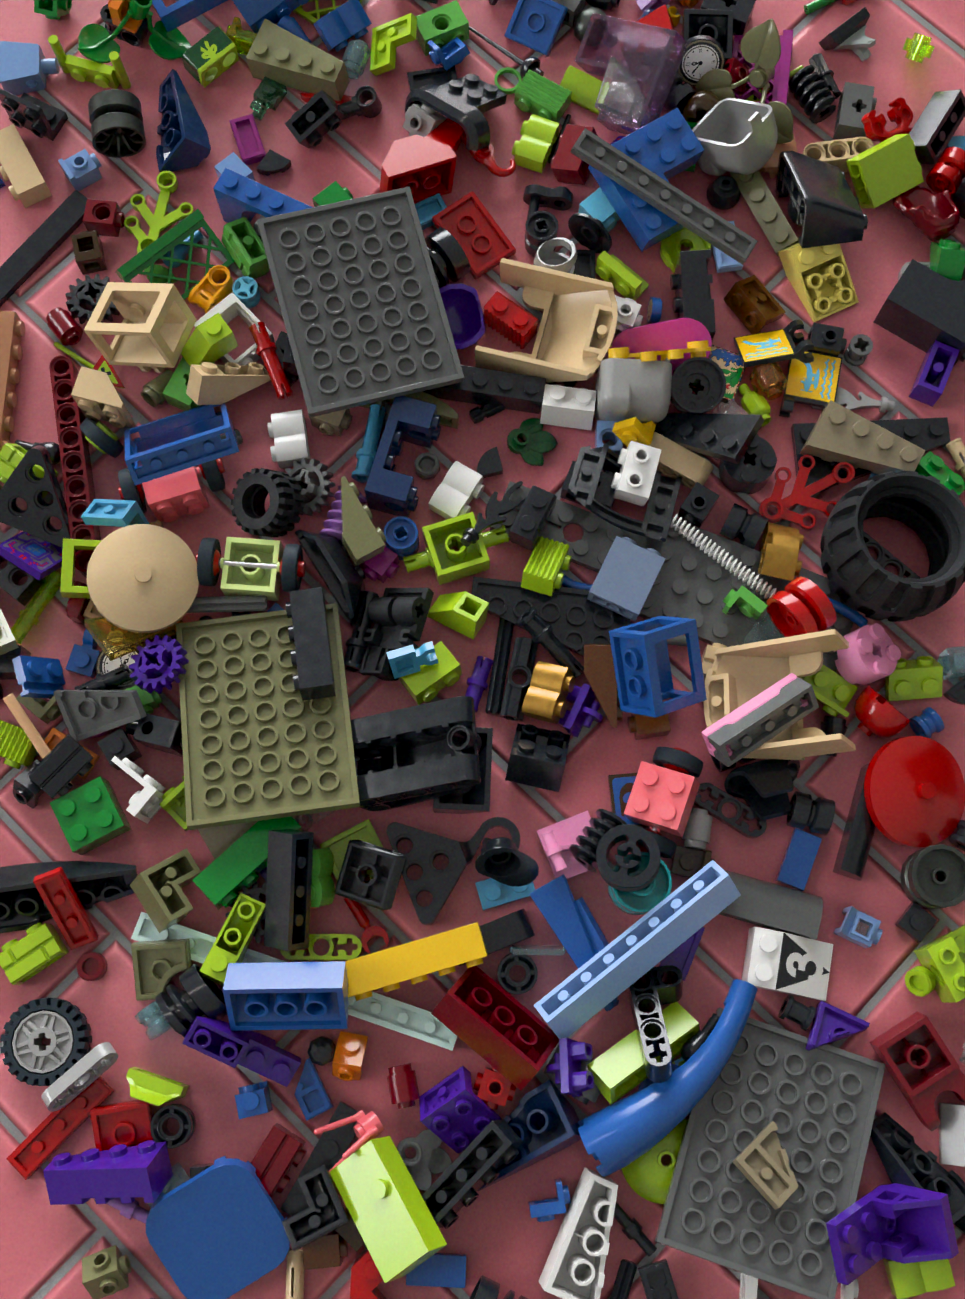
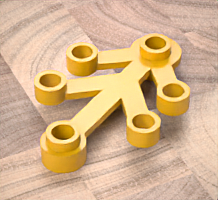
[608,340,712,362]

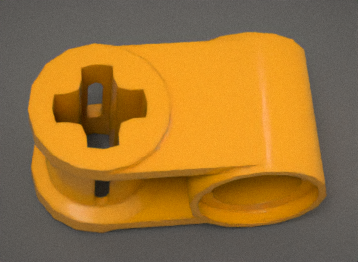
[188,265,234,314]

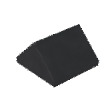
[680,9,733,60]

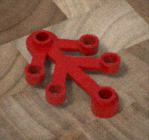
[759,454,855,530]

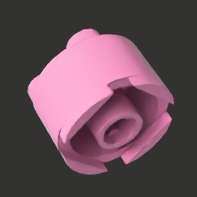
[834,623,901,686]

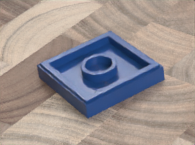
[504,0,568,56]

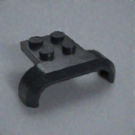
[405,74,507,151]

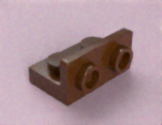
[724,275,786,334]

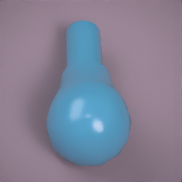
[162,230,203,268]

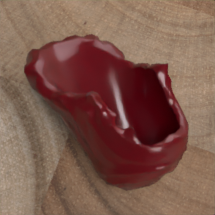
[893,186,960,242]

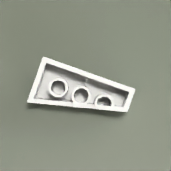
[538,1167,618,1299]

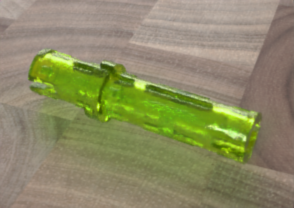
[11,571,61,645]

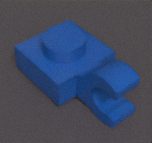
[66,627,101,678]

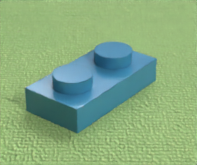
[475,878,535,910]

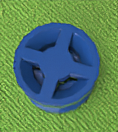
[909,707,945,738]

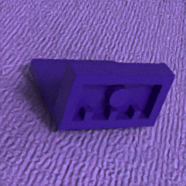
[419,1066,501,1153]

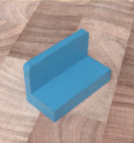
[81,499,149,527]

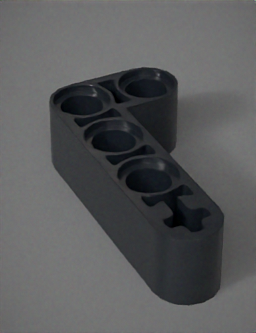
[629,965,682,1083]

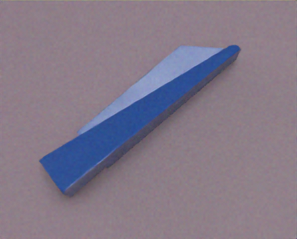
[530,875,619,1011]

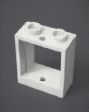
[194,293,275,365]

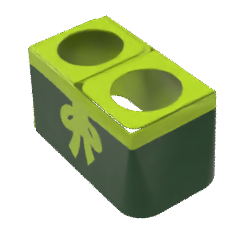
[182,26,239,88]

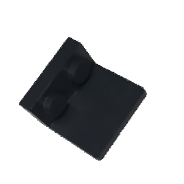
[0,88,68,141]

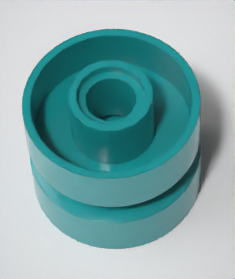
[608,852,672,915]

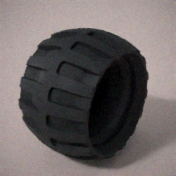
[820,471,965,622]

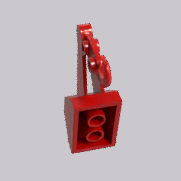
[380,118,516,204]

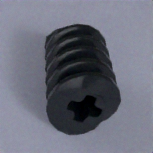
[789,65,836,124]
[569,809,626,873]

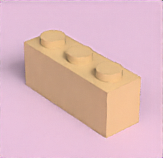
[0,124,52,208]

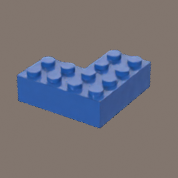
[588,108,704,252]

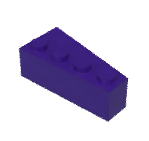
[43,1140,173,1205]

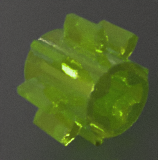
[903,33,935,63]

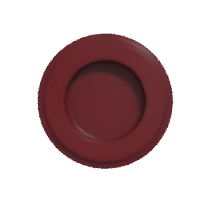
[77,952,107,981]

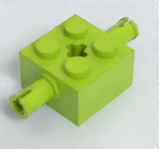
[403,512,509,585]

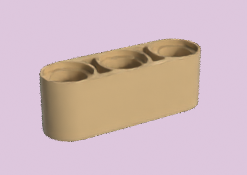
[802,137,874,172]
[648,432,714,489]

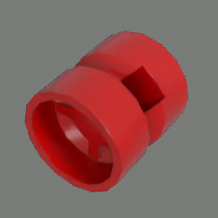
[926,147,965,195]

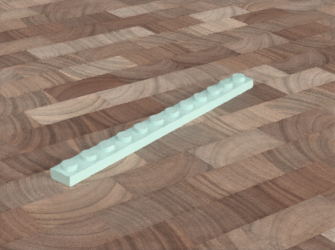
[131,912,457,1051]

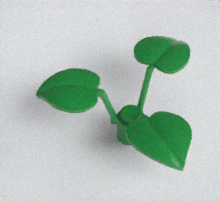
[78,0,192,63]

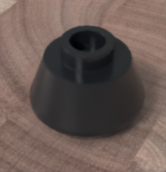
[706,176,740,210]

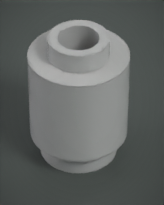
[682,808,713,851]

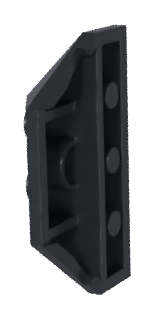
[295,530,366,626]

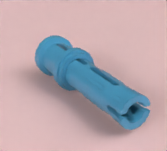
[351,404,386,483]

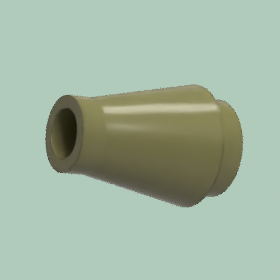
[141,369,173,407]

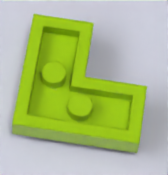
[370,13,417,76]

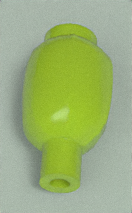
[738,383,772,427]

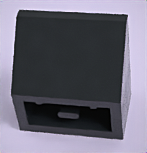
[505,723,571,792]

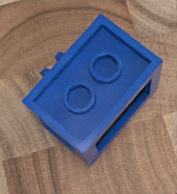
[609,616,707,718]

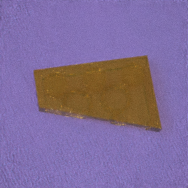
[84,617,183,661]

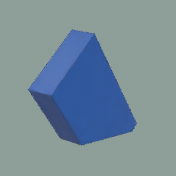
[294,1058,334,1121]

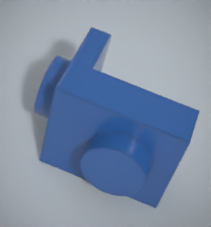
[427,37,470,71]
[529,1178,571,1222]

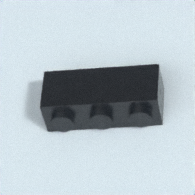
[909,89,965,165]

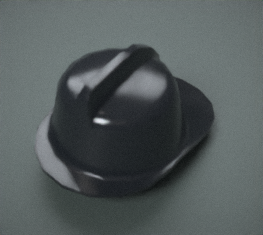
[475,837,539,886]

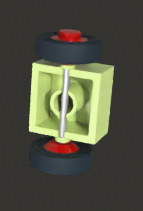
[196,537,306,601]

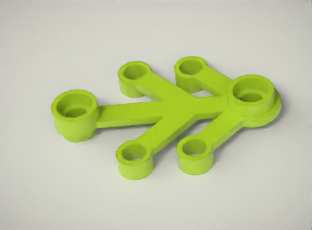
[124,171,194,253]

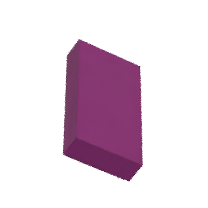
[229,114,266,166]

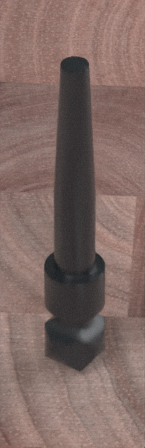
[548,114,571,164]

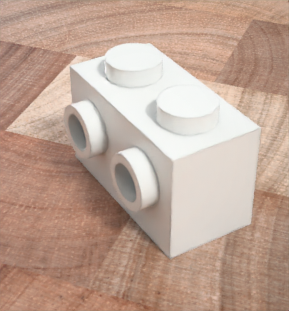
[540,384,597,430]
[611,441,661,506]

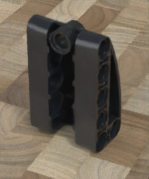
[351,696,482,811]

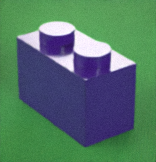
[909,340,960,407]

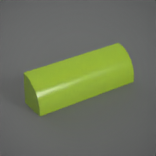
[587,1002,699,1105]

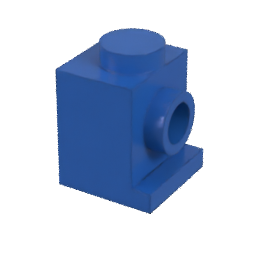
[235,1081,273,1119]

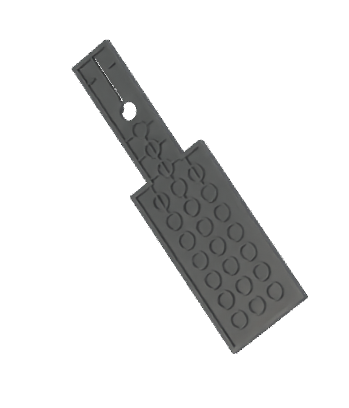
[490,481,858,672]

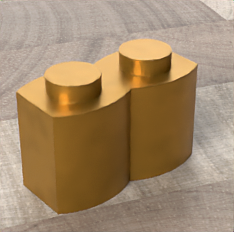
[522,661,575,724]

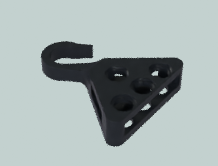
[0,445,71,547]
[386,817,520,926]

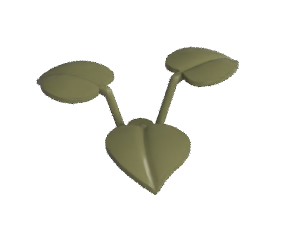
[695,18,794,144]

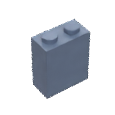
[587,536,666,622]

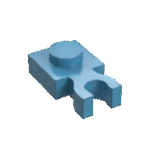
[386,641,438,679]

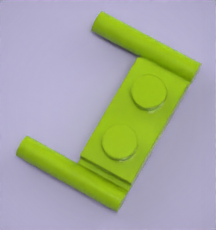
[48,35,131,89]

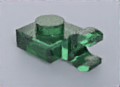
[250,77,287,120]

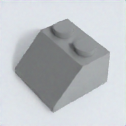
[939,1103,965,1167]

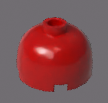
[854,685,911,738]

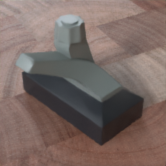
[819,7,876,62]

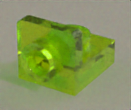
[226,17,257,55]

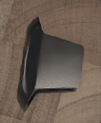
[724,759,800,820]

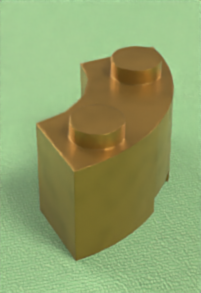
[758,522,804,581]

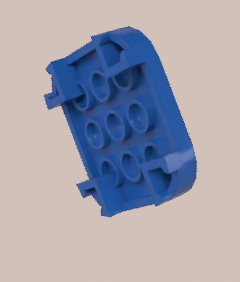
[146,1156,290,1299]

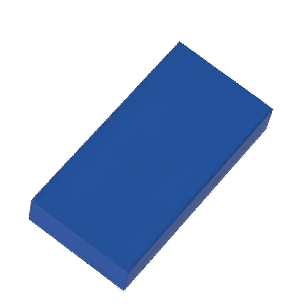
[776,828,822,891]
[406,1253,467,1288]

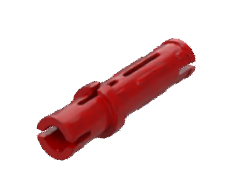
[249,322,293,400]

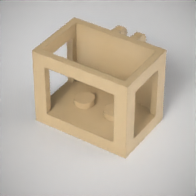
[84,282,197,373]

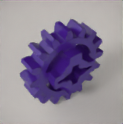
[129,635,189,694]

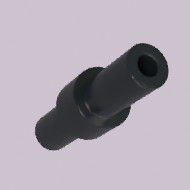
[614,1202,657,1257]

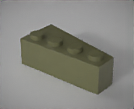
[246,19,350,101]

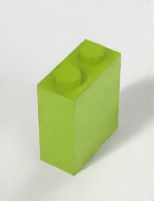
[846,134,924,208]

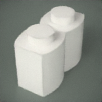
[267,409,311,469]
[428,461,485,519]

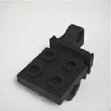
[359,588,434,681]

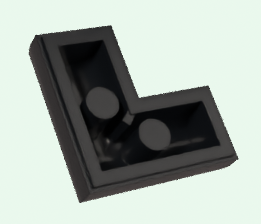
[282,1165,349,1251]

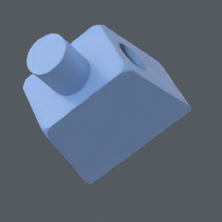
[0,41,59,95]

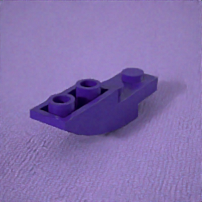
[182,1016,301,1087]

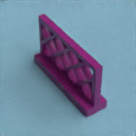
[732,30,793,105]

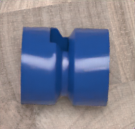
[384,516,420,560]

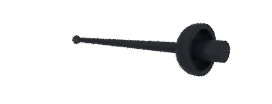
[469,26,544,79]

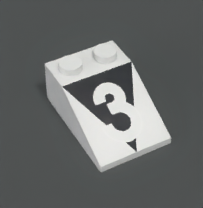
[742,927,834,1001]

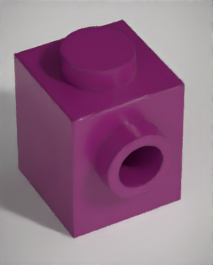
[359,546,400,583]

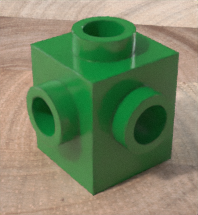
[34,0,72,20]

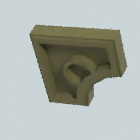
[131,939,192,1001]

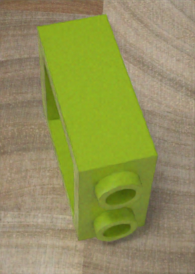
[60,538,102,599]

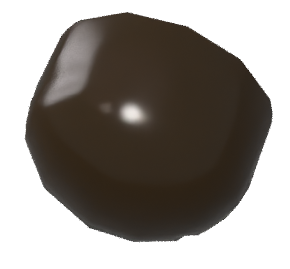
[683,90,720,123]

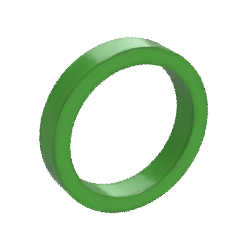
[494,67,522,94]

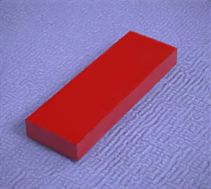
[33,867,99,950]

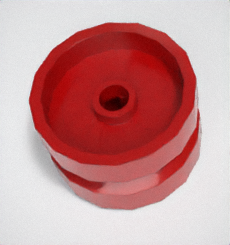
[766,576,837,637]

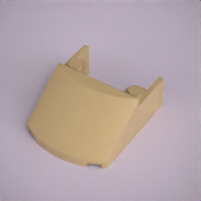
[475,258,618,383]
[703,629,856,760]

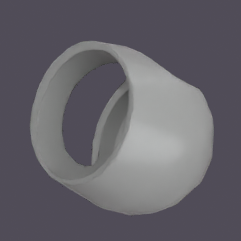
[533,237,577,274]

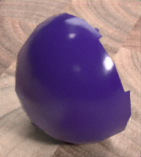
[439,284,486,350]

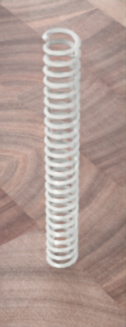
[670,514,777,599]

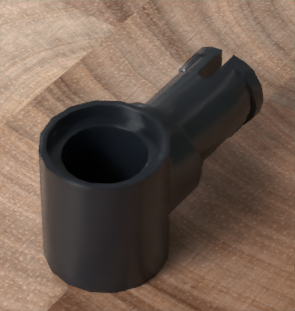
[338,85,382,120]

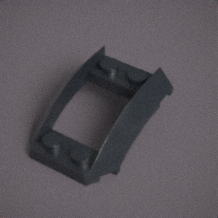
[567,443,682,542]

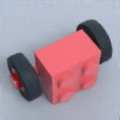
[118,458,226,522]
[624,747,703,858]

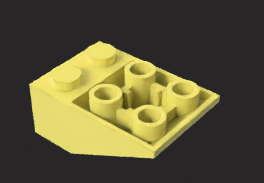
[778,243,859,322]

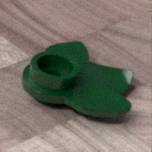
[507,418,558,466]

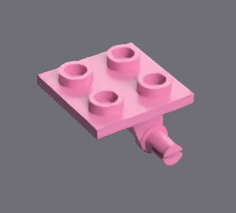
[536,810,609,879]

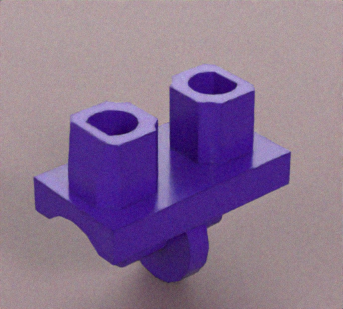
[558,683,603,738]
[546,1038,594,1097]

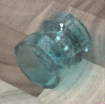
[135,1001,171,1041]

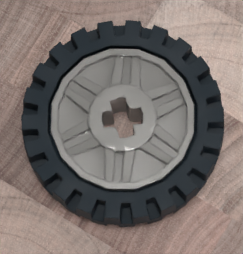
[0,998,92,1086]

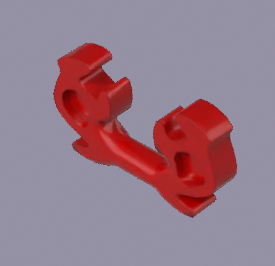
[861,97,913,143]

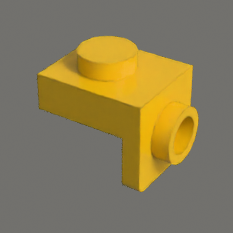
[612,417,656,447]

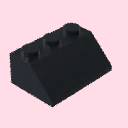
[433,727,493,814]

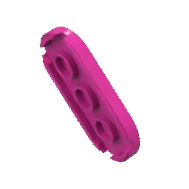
[611,318,712,373]

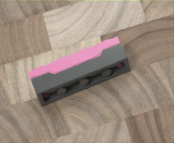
[701,673,819,767]

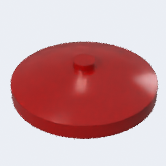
[864,736,965,847]

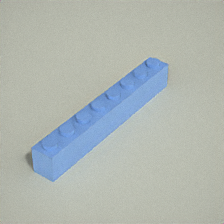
[534,860,741,1039]

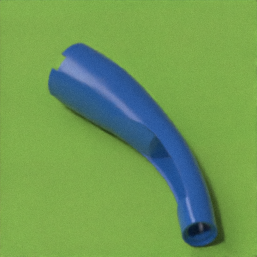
[578,979,757,1178]

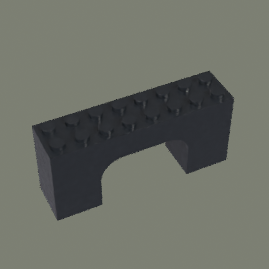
[873,179,965,367]

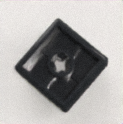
[335,839,406,910]

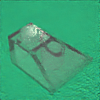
[594,57,649,129]

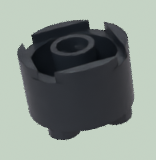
[719,434,777,494]

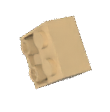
[71,366,135,428]

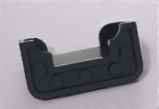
[775,151,868,248]

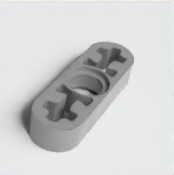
[41,1042,118,1112]

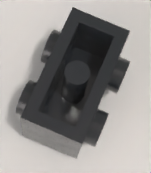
[285,90,345,149]

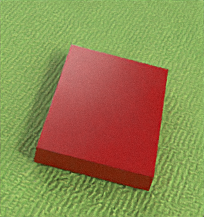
[432,191,516,280]

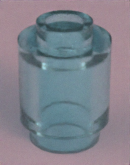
[341,39,371,79]

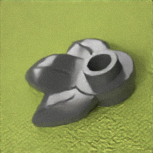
[397,1129,452,1191]

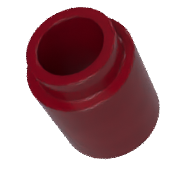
[46,308,83,346]
[387,1063,420,1109]

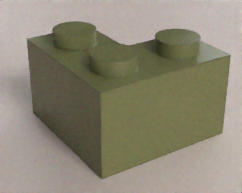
[130,848,201,933]

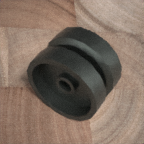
[900,844,965,910]

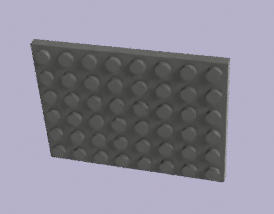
[257,187,464,418]
[655,1007,886,1299]

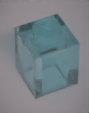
[938,646,965,680]

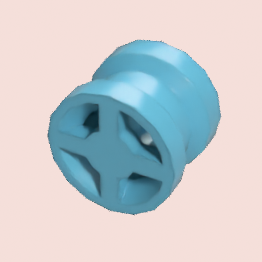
[232,276,261,309]

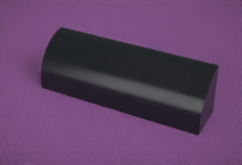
[833,763,876,881]

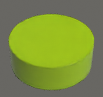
[905,966,936,997]

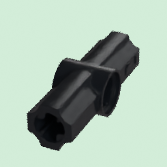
[500,637,538,721]

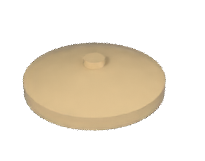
[87,524,199,633]

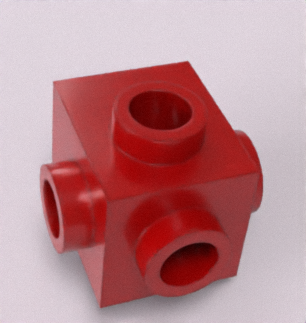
[473,1066,516,1110]

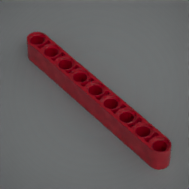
[49,355,101,578]

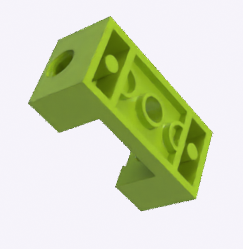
[914,924,965,1003]

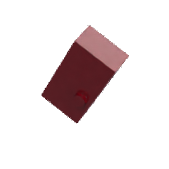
[431,966,559,1091]

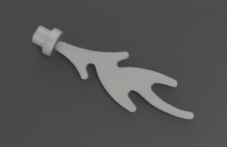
[812,387,895,413]

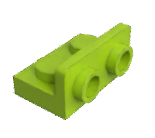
[801,665,858,718]

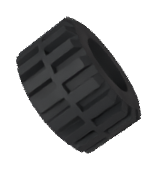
[231,468,304,537]

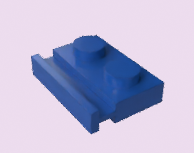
[12,655,65,699]

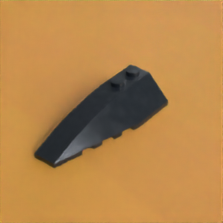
[0,861,138,933]

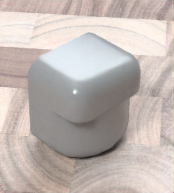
[692,98,778,176]
[594,358,672,423]

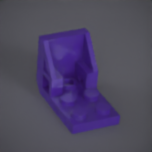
[826,1183,959,1285]

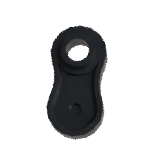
[523,184,574,218]

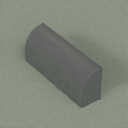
[719,869,823,940]

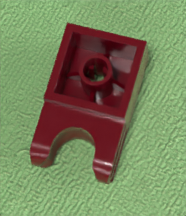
[869,1012,965,1131]

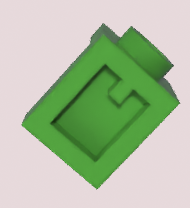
[722,585,768,620]

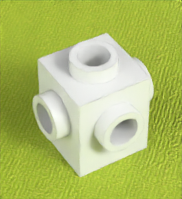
[615,295,643,336]

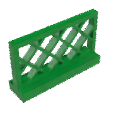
[116,209,235,300]

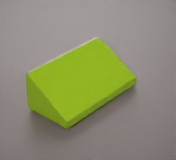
[560,65,612,115]

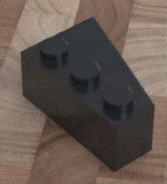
[670,249,716,341]

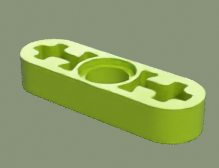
[280,934,363,960]

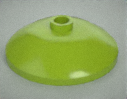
[621,1118,687,1204]

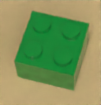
[50,776,132,855]

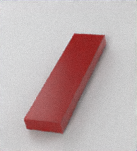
[6,1076,114,1180]

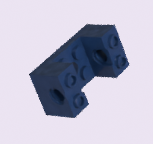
[364,396,441,518]

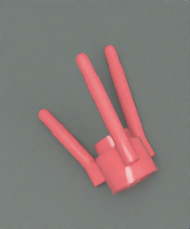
[314,1110,384,1177]

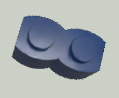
[313,0,372,52]

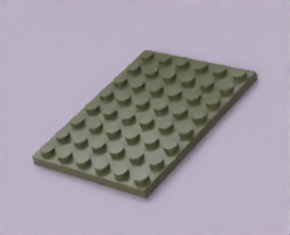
[176,603,361,830]

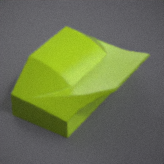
[126,1067,189,1106]

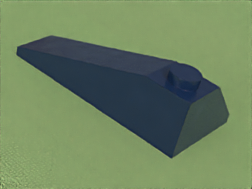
[156,69,211,172]

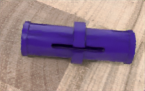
[465,656,494,712]

